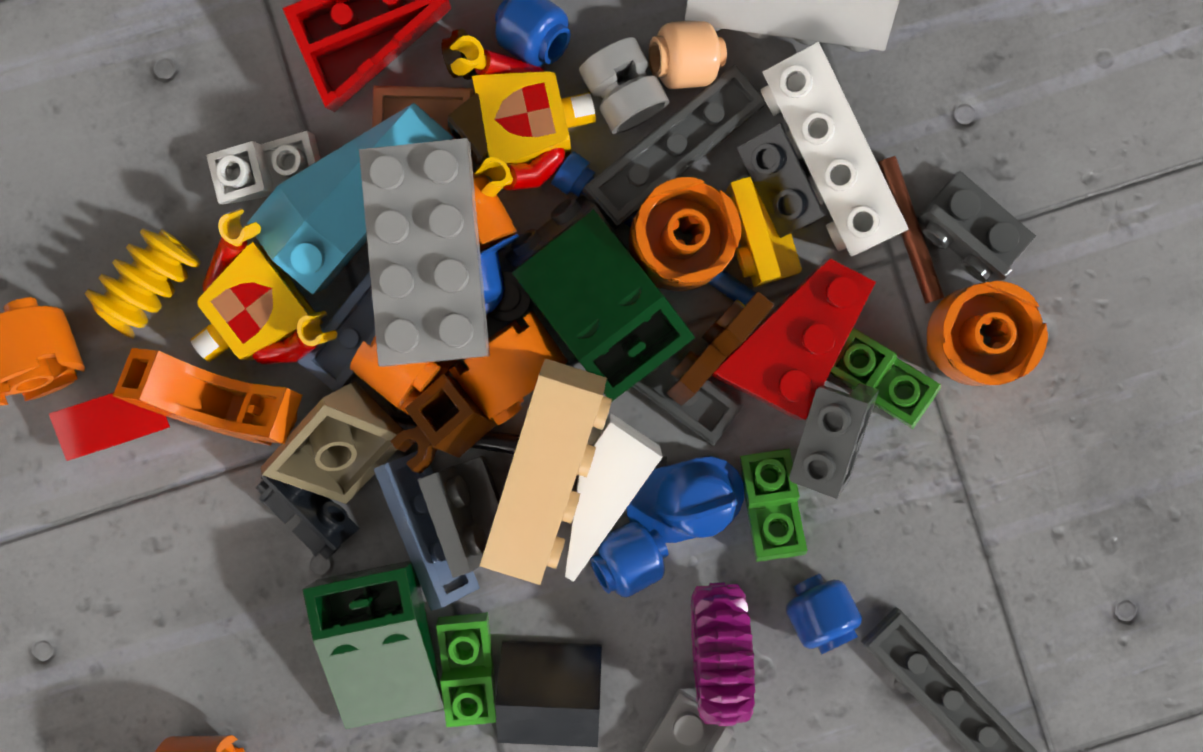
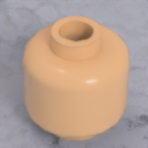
[648,21,727,89]

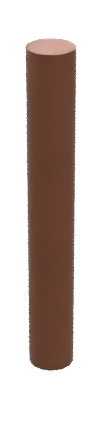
[877,156,944,304]

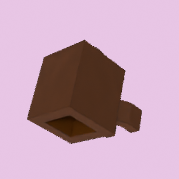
[390,374,497,474]

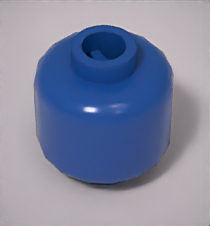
[495,0,571,67]
[590,521,669,598]
[786,574,862,655]

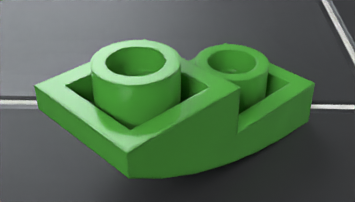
[830,327,941,429]
[740,449,808,562]
[436,612,496,727]

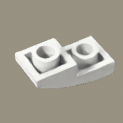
[206,131,320,205]

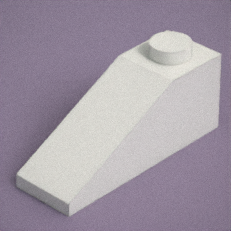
[565,412,662,582]

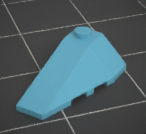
[247,103,454,295]

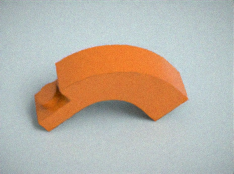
[113,348,303,446]

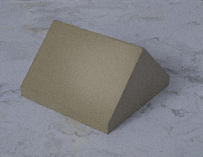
[260,381,404,504]

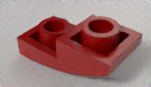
[48,392,170,461]

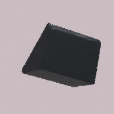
[495,640,602,747]

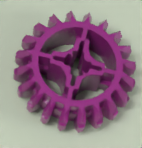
[690,582,756,726]

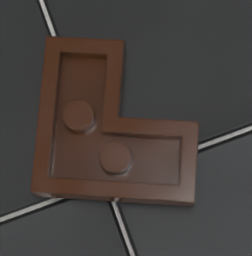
[666,291,774,406]

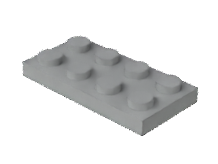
[359,138,490,367]

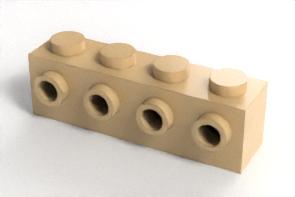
[480,358,612,585]

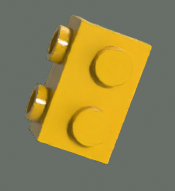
[725,176,802,288]

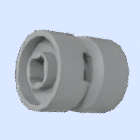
[579,37,669,134]

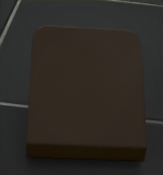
[447,93,488,165]

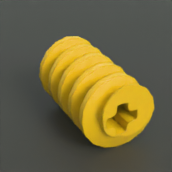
[84,228,201,339]

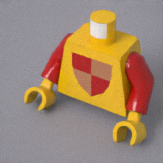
[450,35,596,197]
[190,208,337,365]

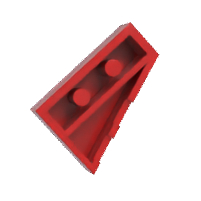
[282,0,452,113]
[711,258,876,421]

